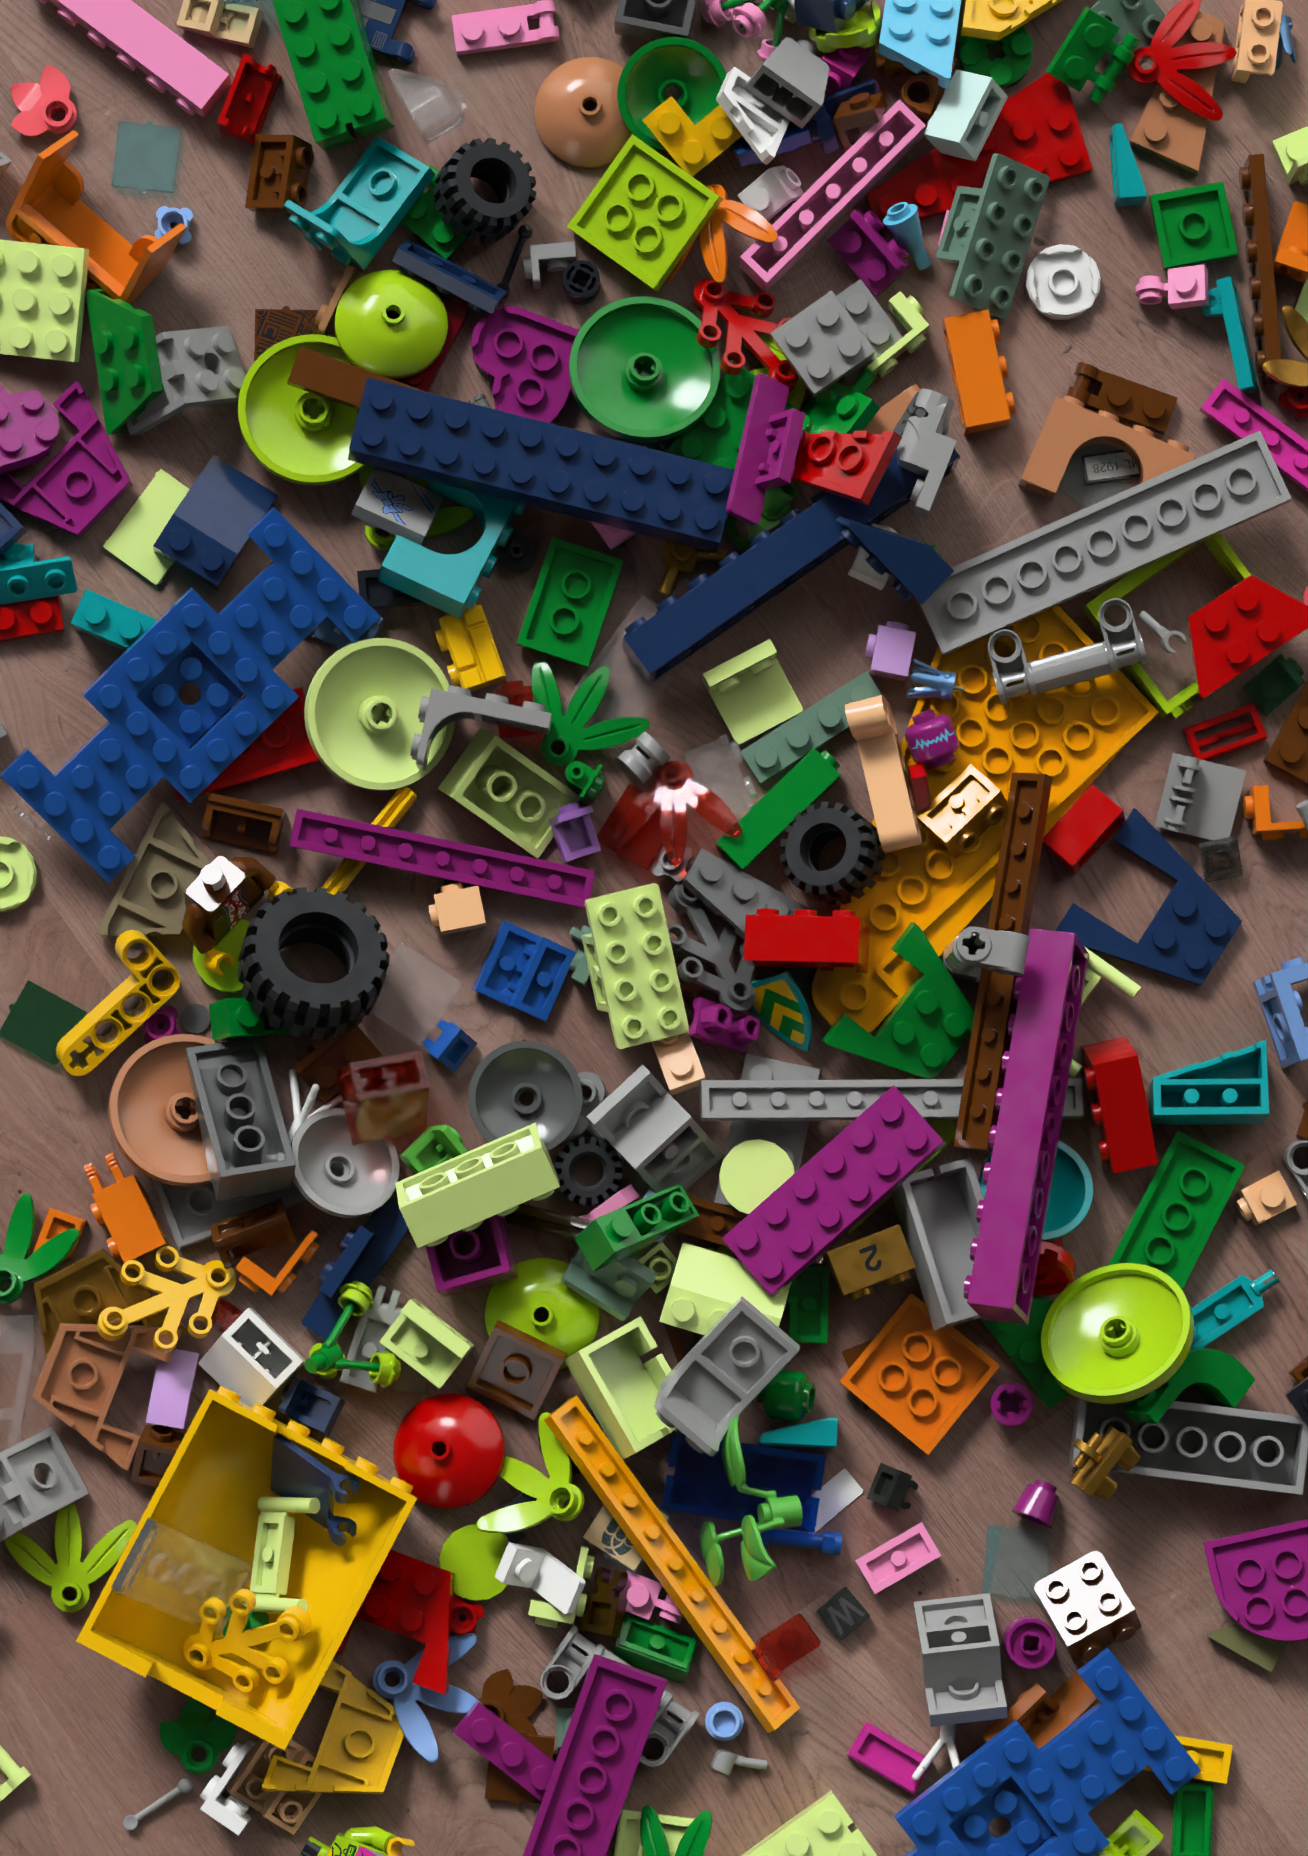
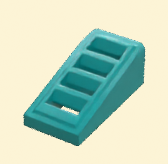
[1109,124,1148,207]
[759,1417,838,1448]

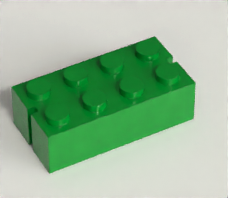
[272,0,395,151]

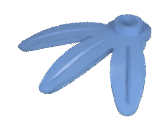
[372,1633,482,1764]

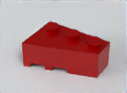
[744,908,870,974]
[1081,1036,1158,1174]

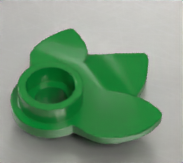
[160,1697,237,1774]

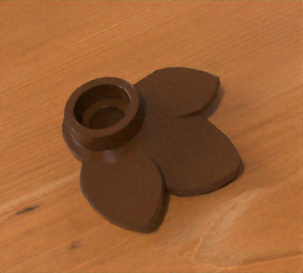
[478,1669,543,1735]

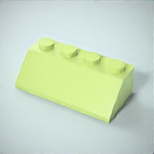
[395,1122,560,1248]

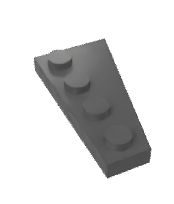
[682,848,822,987]

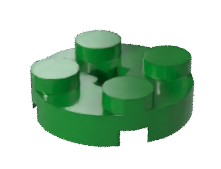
[958,26,1033,89]

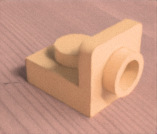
[1236,1171,1297,1225]

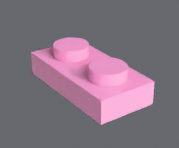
[855,1522,941,1594]

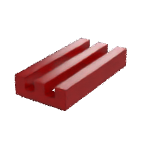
[1182,703,1268,761]

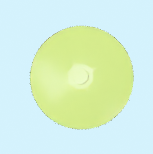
[304,638,455,790]

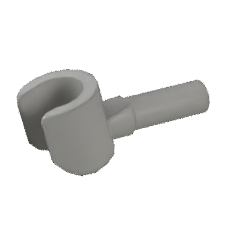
[1138,611,1187,654]
[711,1749,768,1775]

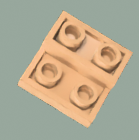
[225,1738,322,1835]

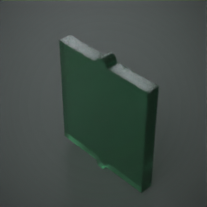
[0,980,87,1067]

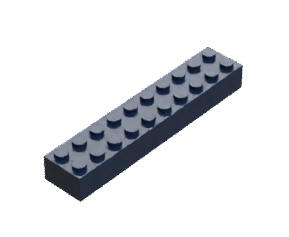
[348,377,734,553]
[622,433,960,685]

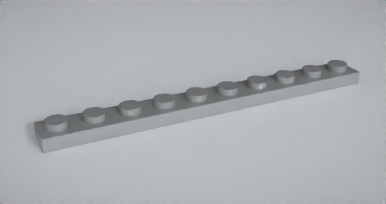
[700,1079,1084,1121]

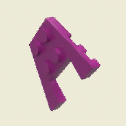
[0,381,133,538]

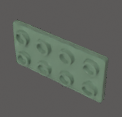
[935,154,1050,320]

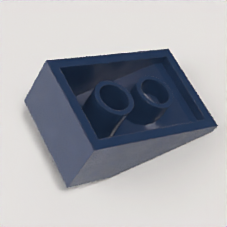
[153,455,278,591]

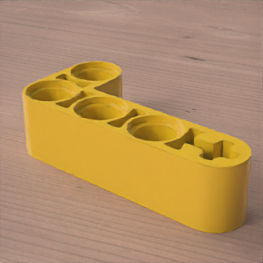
[56,930,181,1076]

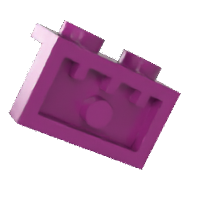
[827,210,912,296]

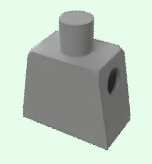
[744,37,830,128]

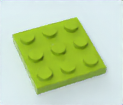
[567,134,723,292]

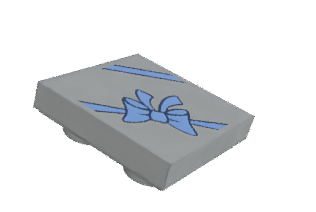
[351,467,444,545]

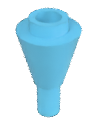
[883,202,931,270]

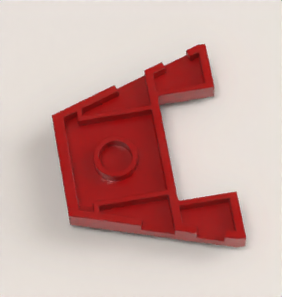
[336,1550,454,1695]

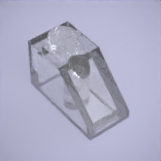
[387,68,467,144]

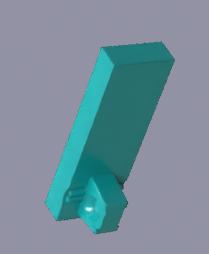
[1201,276,1259,395]

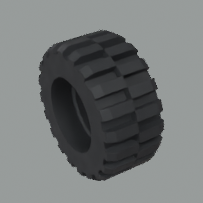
[237,887,390,1039]

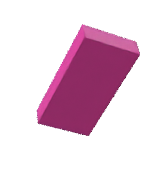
[847,1721,933,1795]

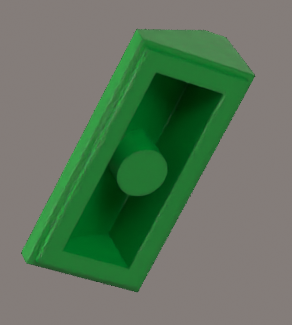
[613,1613,699,1684]

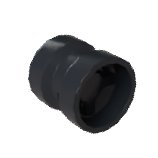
[562,260,600,305]

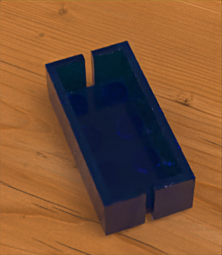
[661,1432,826,1533]

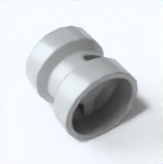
[617,731,671,785]

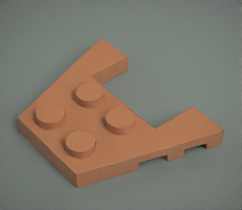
[33,1323,182,1471]

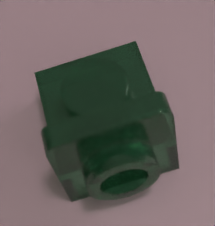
[1242,654,1305,716]

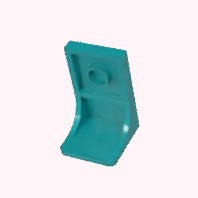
[283,136,436,270]

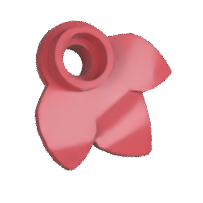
[11,65,78,137]

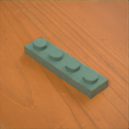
[740,671,883,785]

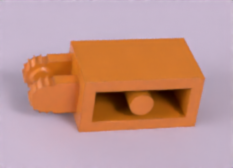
[84,1152,170,1263]

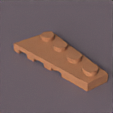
[1130,11,1225,175]

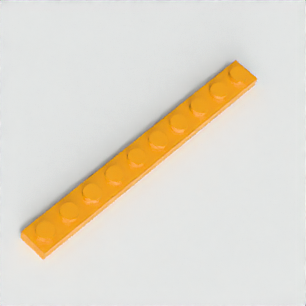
[544,1395,800,1733]

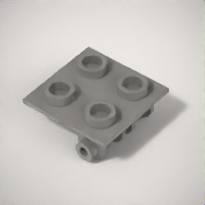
[1154,753,1246,844]

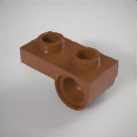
[900,57,957,124]

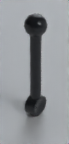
[496,224,533,298]

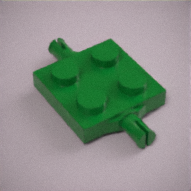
[801,368,880,434]

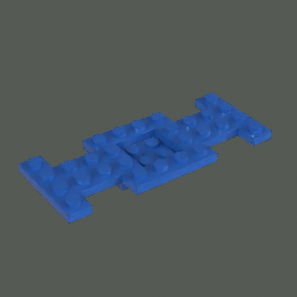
[0,507,380,883]
[894,1648,1201,1856]

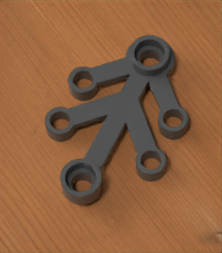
[667,881,756,1013]

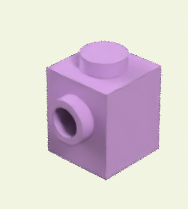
[865,621,916,682]

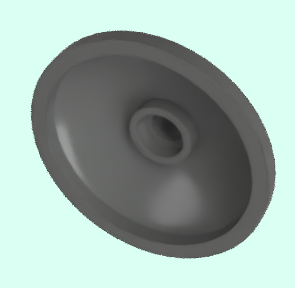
[468,1041,583,1151]

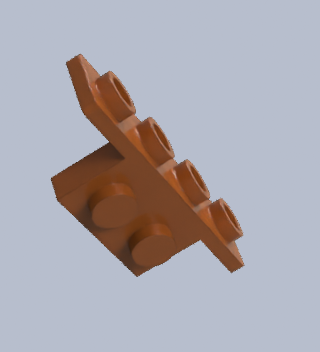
[982,1672,1099,1749]

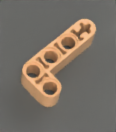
[845,695,922,853]

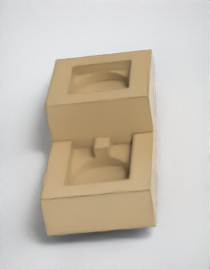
[176,0,264,48]

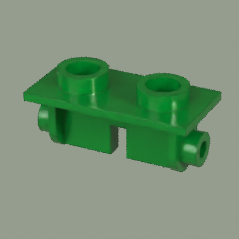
[565,761,606,807]

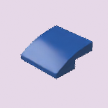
[472,920,577,1022]

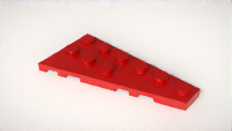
[866,73,1093,231]

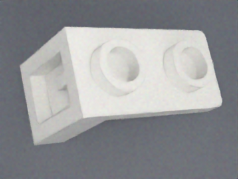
[494,1542,585,1615]

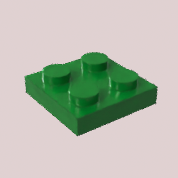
[1148,181,1238,271]

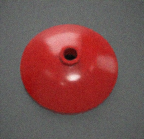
[393,1393,506,1509]

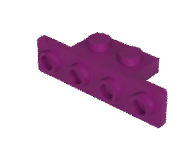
[726,373,805,525]

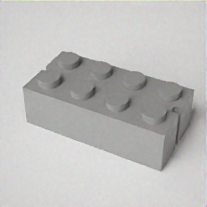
[891,1157,984,1331]

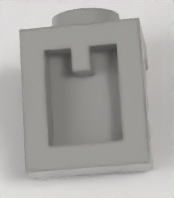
[523,241,576,289]

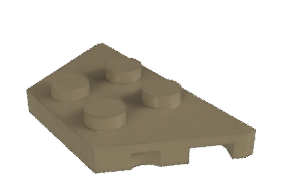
[96,802,211,937]

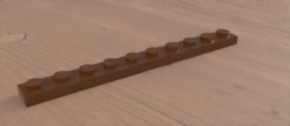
[954,772,1052,1152]

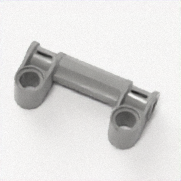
[988,598,1149,705]
[939,927,1030,983]
[540,1625,700,1767]

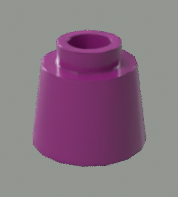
[990,1383,1033,1426]
[1012,1479,1059,1528]

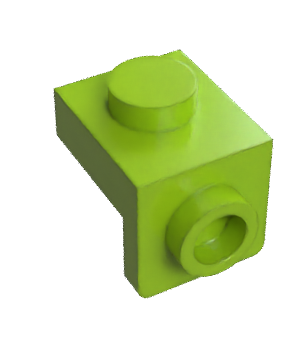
[1098,1809,1164,1856]

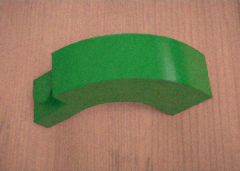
[1124,1347,1256,1424]

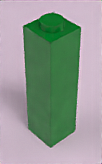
[716,748,841,871]

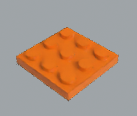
[839,1293,1000,1455]

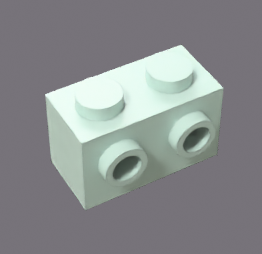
[924,70,1008,161]

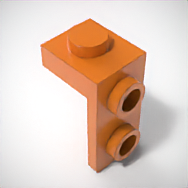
[1243,785,1308,841]
[235,1230,320,1296]

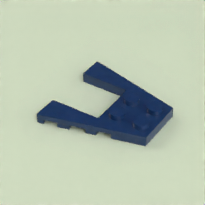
[1055,808,1242,986]

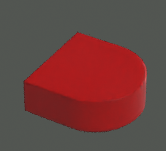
[907,764,931,810]

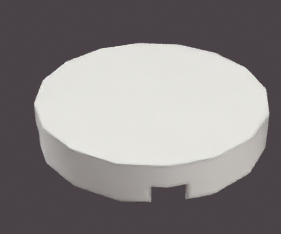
[1025,244,1101,320]

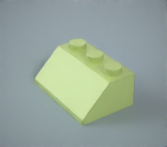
[659,1242,792,1335]

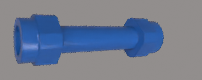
[760,1529,842,1556]

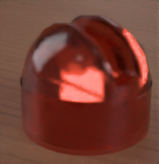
[211,1298,243,1332]

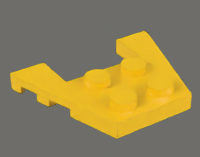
[261,1660,404,1794]

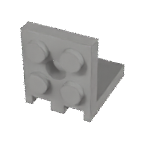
[126,326,245,436]
[0,1426,89,1543]

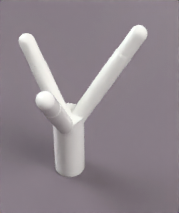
[288,1069,344,1143]
[912,1724,960,1781]

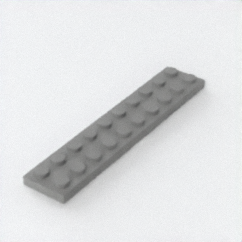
[919,431,1292,656]

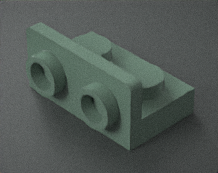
[561,1248,657,1321]

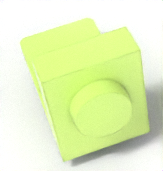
[866,291,929,378]
[528,1546,595,1628]

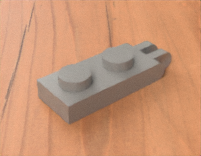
[339,1285,403,1393]

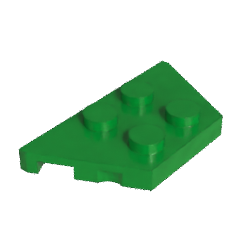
[85,288,163,435]

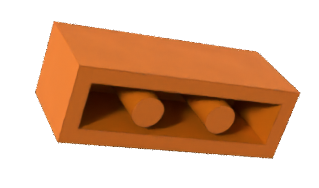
[942,309,1016,435]

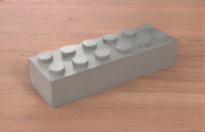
[1068,1397,1308,1495]

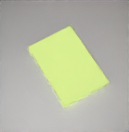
[103,469,190,586]

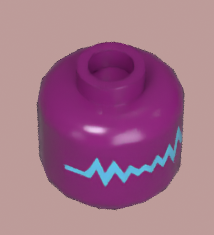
[904,710,960,769]

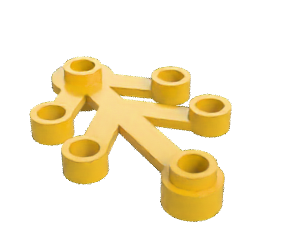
[97,1246,236,1353]
[183,1589,311,1693]

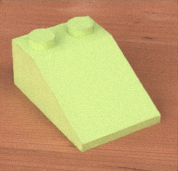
[438,727,580,859]

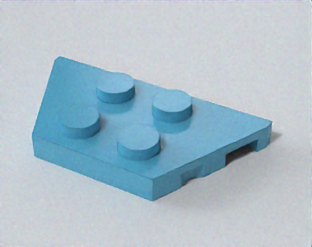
[878,0,961,89]

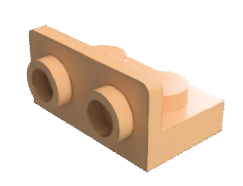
[1231,0,1283,83]

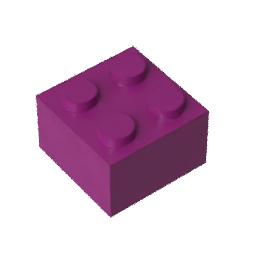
[425,1214,518,1297]

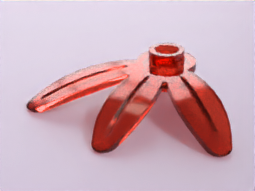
[611,761,742,866]

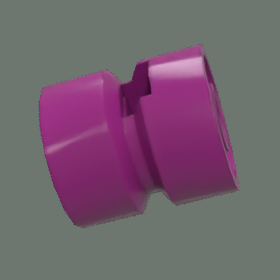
[1002,1616,1056,1669]

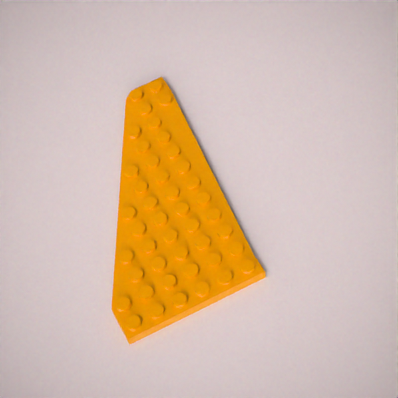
[811,605,1159,1033]

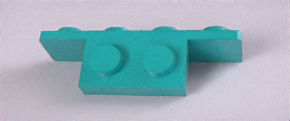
[0,543,77,605]

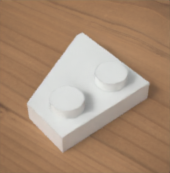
[716,67,790,165]

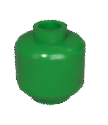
[757,1369,816,1422]

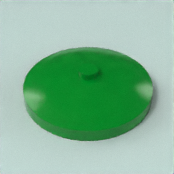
[569,296,720,443]

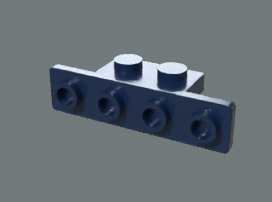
[302,1198,409,1340]

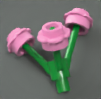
[701,0,789,64]

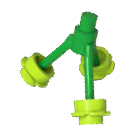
[304,1281,401,1388]

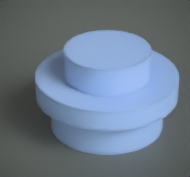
[705,1702,744,1741]

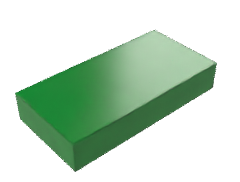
[1171,1782,1214,1856]

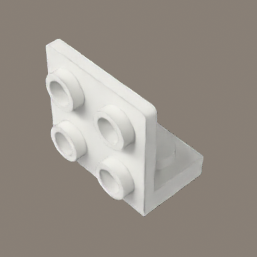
[200,1739,256,1836]

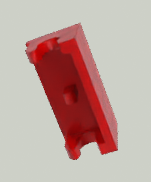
[217,53,282,145]
[1043,784,1126,875]

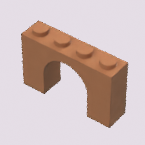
[1018,396,1195,500]

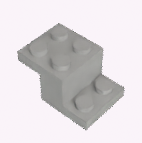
[770,279,903,397]
[586,1065,724,1193]
[913,1593,1008,1727]

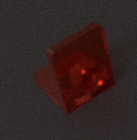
[751,1613,821,1682]

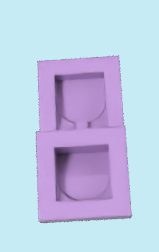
[146,1349,200,1429]

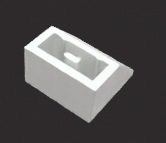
[198,1307,305,1408]

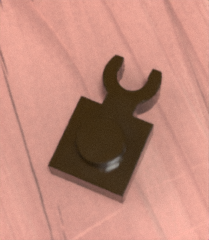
[580,1567,628,1638]

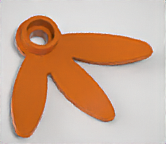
[665,184,778,283]

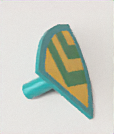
[739,971,812,1052]

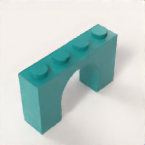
[379,481,527,619]

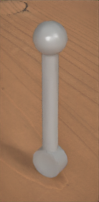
[123,1778,193,1830]

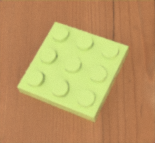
[0,240,89,362]

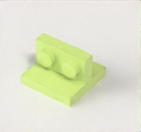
[379,1299,475,1389]

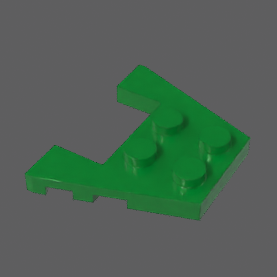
[822,922,974,1079]

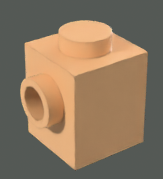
[428,883,487,935]

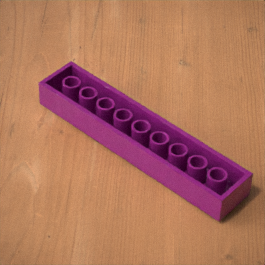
[964,928,1089,1325]

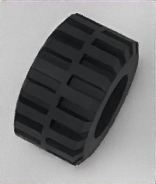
[433,138,536,243]
[780,802,885,905]

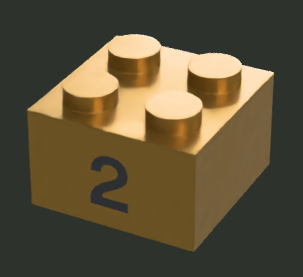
[824,1224,916,1301]

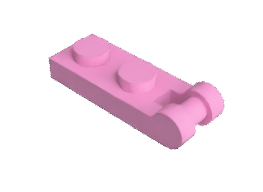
[451,0,560,56]

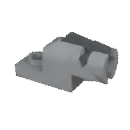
[893,388,957,518]

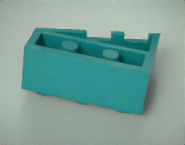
[1148,1039,1269,1125]

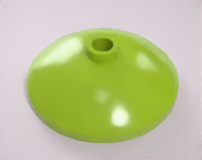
[335,270,448,379]
[485,1258,599,1370]

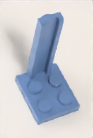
[1253,957,1308,1068]

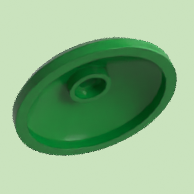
[617,37,726,151]

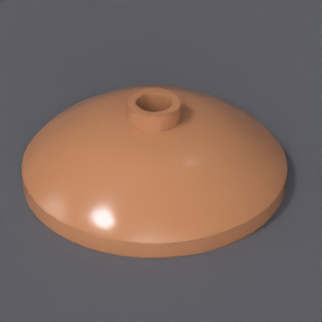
[534,57,635,169]

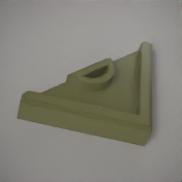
[1207,1624,1288,1672]

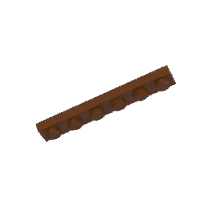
[1239,154,1282,384]

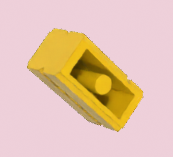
[434,605,507,692]

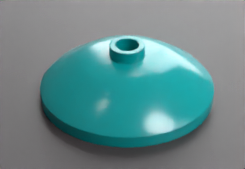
[978,1141,1093,1242]

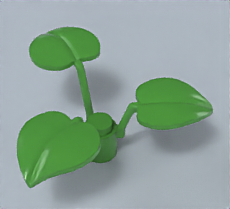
[699,1416,803,1587]

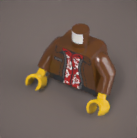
[182,855,293,976]

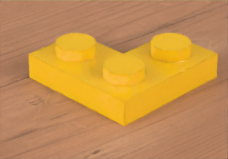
[642,96,742,177]

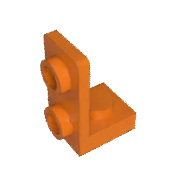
[1273,201,1308,283]

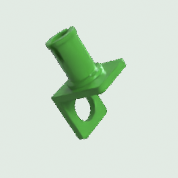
[723,481,798,554]

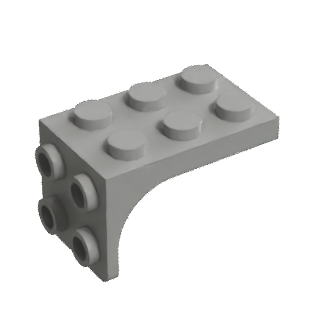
[410,686,552,771]
[654,1296,800,1457]

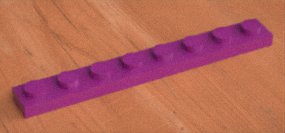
[289,809,595,909]

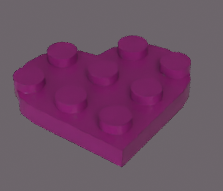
[471,306,579,423]
[0,384,60,474]

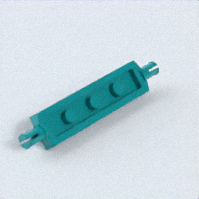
[1191,1269,1280,1348]

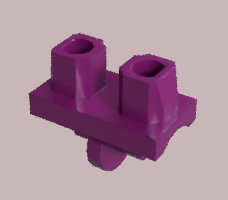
[688,997,760,1055]

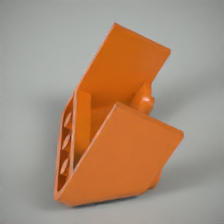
[6,130,187,305]

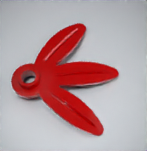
[1127,0,1237,121]

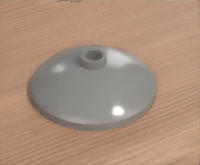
[290,1108,400,1218]

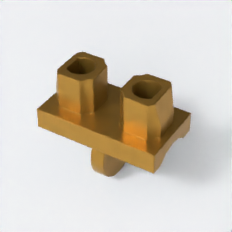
[1069,1426,1140,1501]

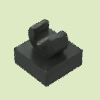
[867,1463,918,1511]

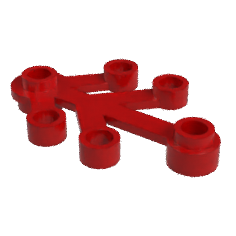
[693,278,799,394]

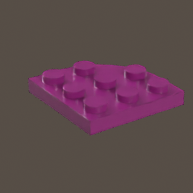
[1203,1519,1308,1642]

